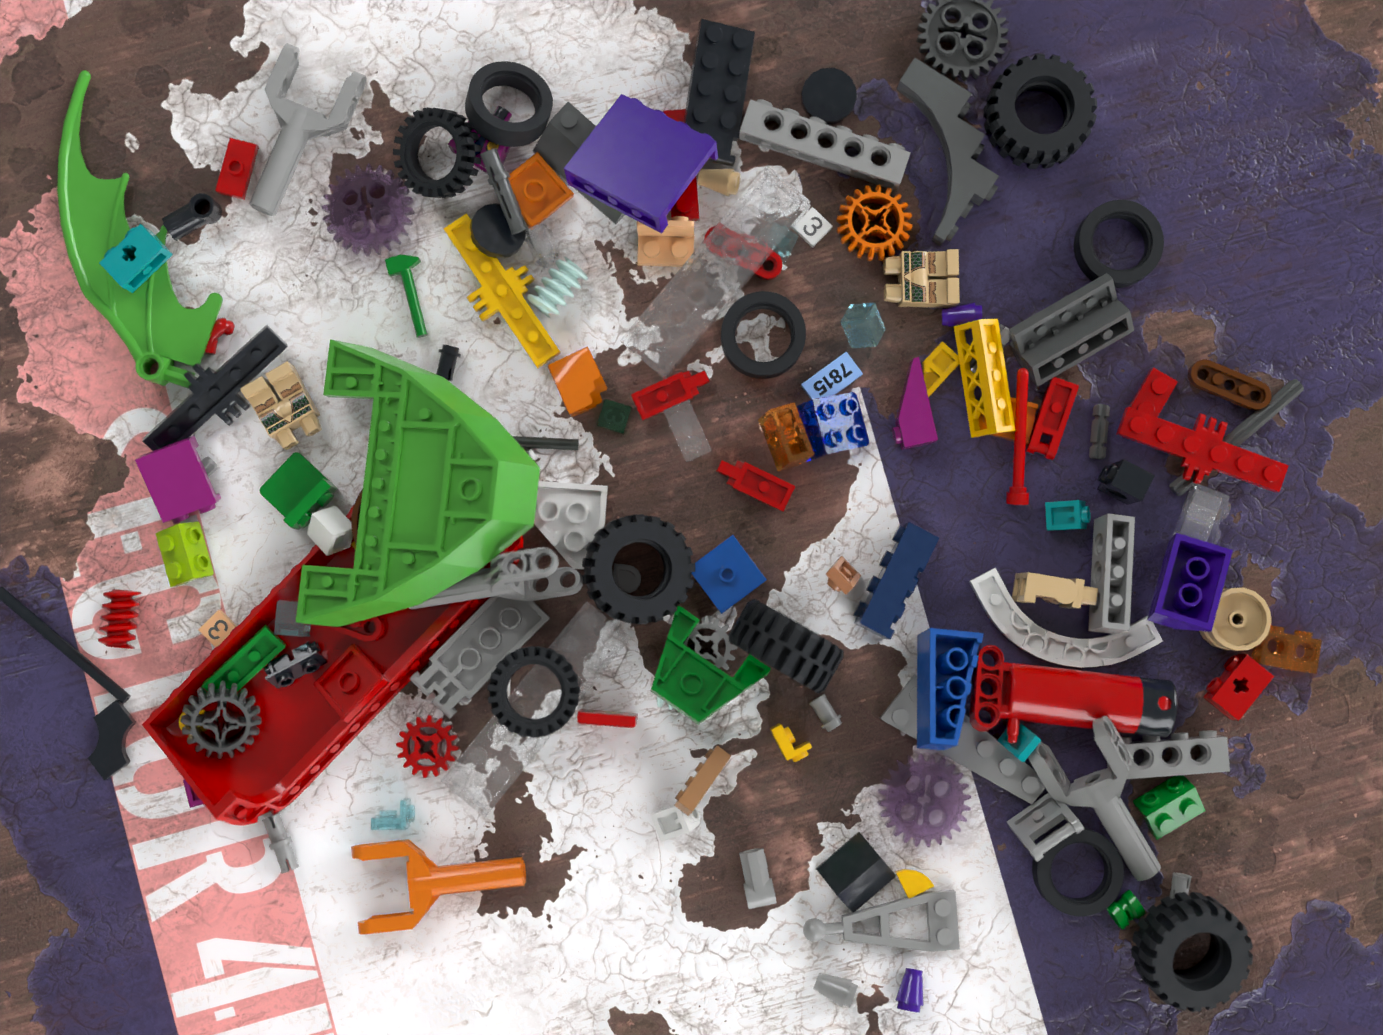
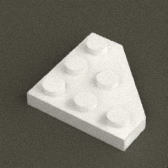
[534,481,608,570]

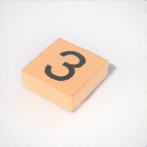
[198,610,237,648]

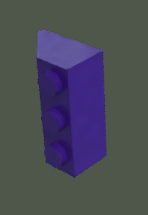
[1147,533,1233,632]

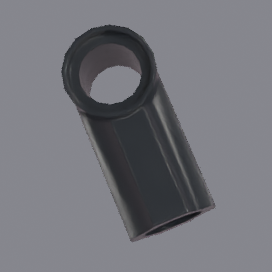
[162,193,222,241]

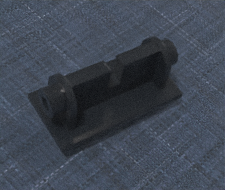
[264,641,328,689]

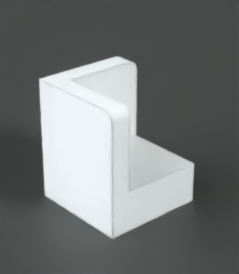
[307,506,353,556]

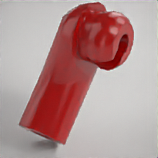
[204,318,235,355]

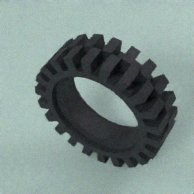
[393,107,482,198]
[487,646,580,738]

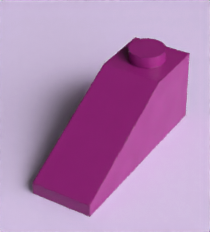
[892,357,938,450]

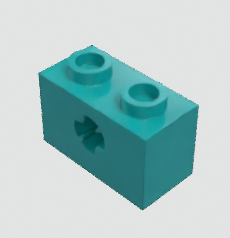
[99,224,173,293]

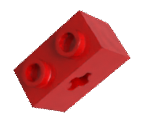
[1203,654,1274,721]

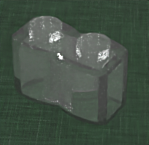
[1173,484,1231,545]

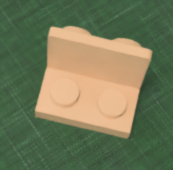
[637,216,694,267]

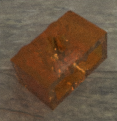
[758,402,815,472]

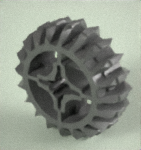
[181,681,261,760]

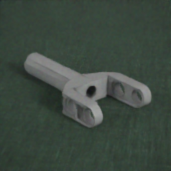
[249,43,366,216]
[409,547,583,610]
[1028,716,1161,881]

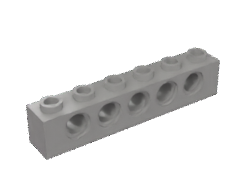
[739,99,911,191]

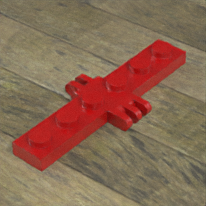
[1116,407,1289,493]

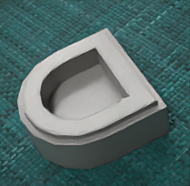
[613,563,641,593]

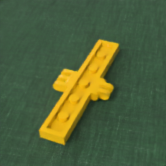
[443,213,561,368]

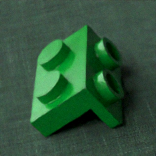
[1133,775,1205,840]

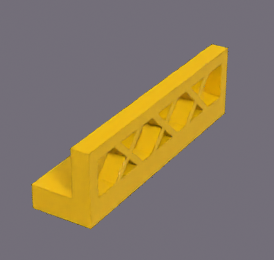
[954,319,1016,438]

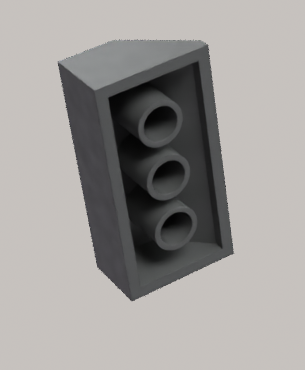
[533,102,625,225]

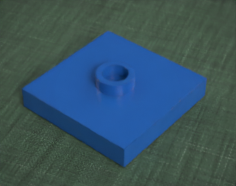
[692,535,767,614]

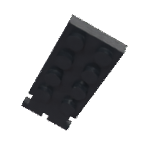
[683,19,755,167]

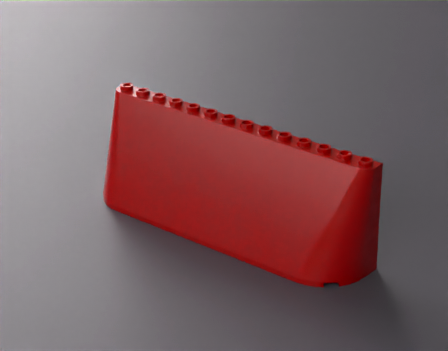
[142,505,524,826]

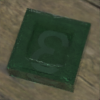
[597,399,632,435]

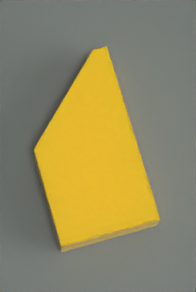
[922,341,960,397]

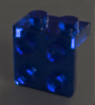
[793,392,869,462]

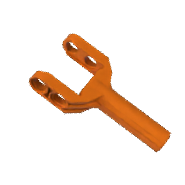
[351,839,526,934]

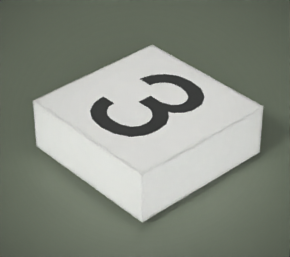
[793,207,832,248]

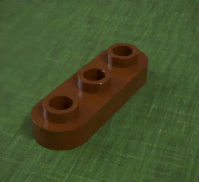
[1188,359,1272,411]

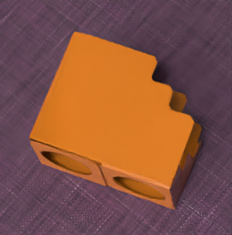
[548,346,607,417]

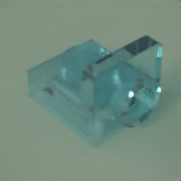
[371,798,415,830]

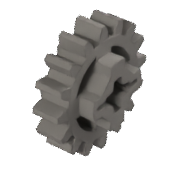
[684,616,737,670]

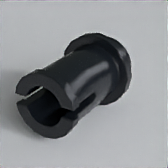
[436,344,461,381]

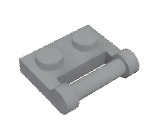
[1007,793,1084,862]

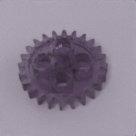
[322,164,415,256]
[877,753,971,847]

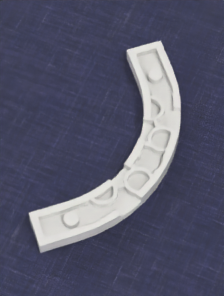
[969,568,1163,667]

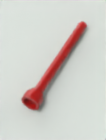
[1006,368,1029,505]

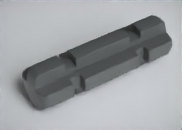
[1089,404,1110,460]

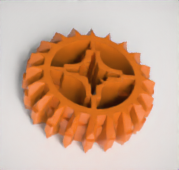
[836,185,913,261]

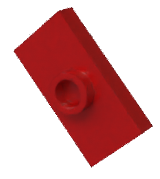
[215,138,259,200]

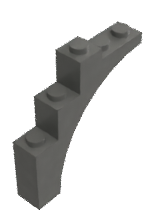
[896,58,999,246]

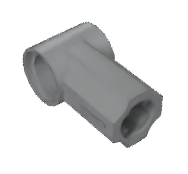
[739,848,777,909]

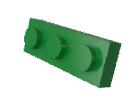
[202,624,286,692]

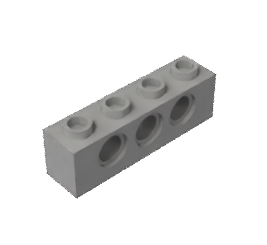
[1088,513,1135,634]
[1107,730,1230,779]

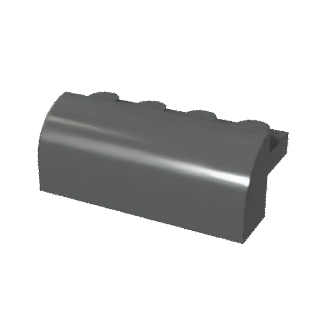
[1009,273,1134,387]

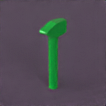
[385,254,427,338]

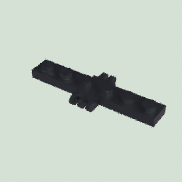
[142,325,288,451]

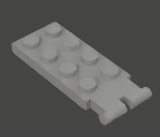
[410,596,550,719]

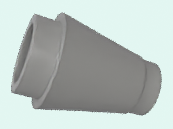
[813,973,858,1007]

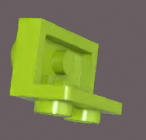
[155,521,214,587]

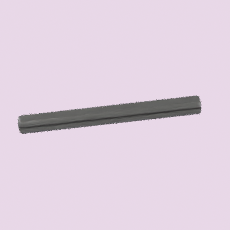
[1169,379,1304,496]

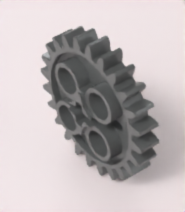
[916,0,1008,82]

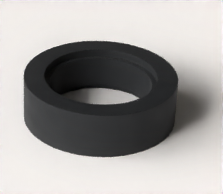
[465,61,553,147]
[1074,200,1164,288]
[721,291,806,379]
[1032,827,1124,917]

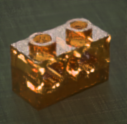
[1251,625,1322,674]

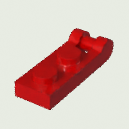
[1025,377,1079,460]

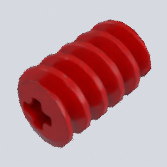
[98,589,141,649]

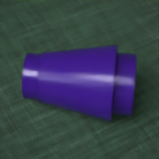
[942,303,982,330]
[895,968,924,1013]

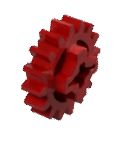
[396,715,460,778]

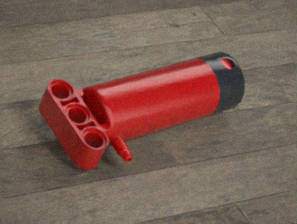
[969,645,1177,744]

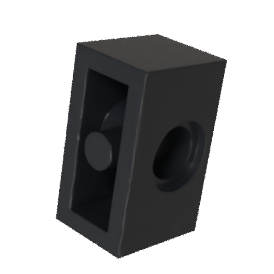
[1097,459,1155,505]

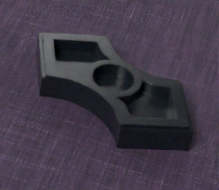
[88,700,136,781]

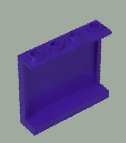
[564,94,718,234]

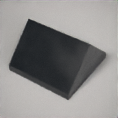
[816,832,896,912]

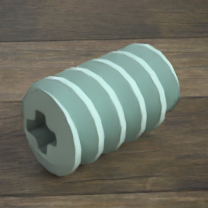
[527,257,588,319]

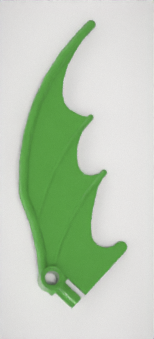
[57,70,223,389]

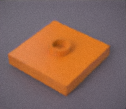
[509,152,574,231]

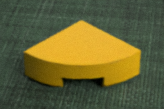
[895,869,934,898]

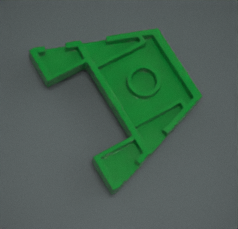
[651,605,771,725]

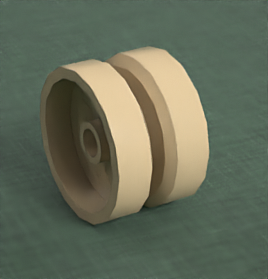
[1199,588,1271,651]

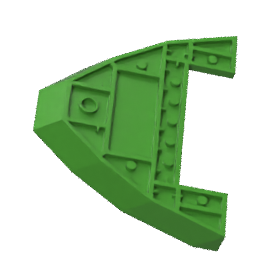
[296,339,540,627]

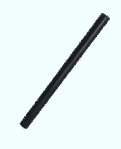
[0,587,131,704]

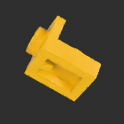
[770,723,812,762]

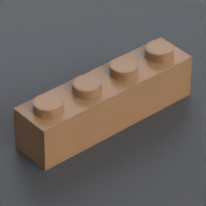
[674,745,731,816]

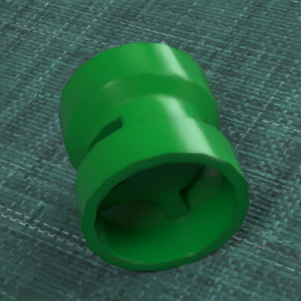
[1106,889,1146,930]

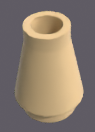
[698,169,740,197]

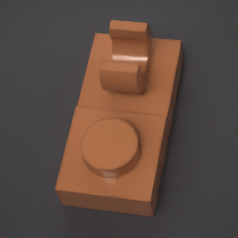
[826,556,861,595]

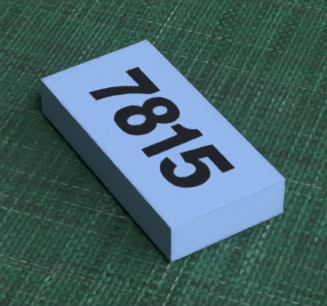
[801,351,863,408]

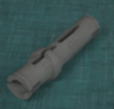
[480,148,529,235]

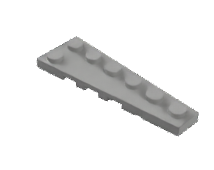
[880,674,1045,804]

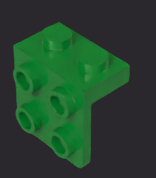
[259,452,338,530]

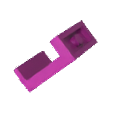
[135,435,221,524]

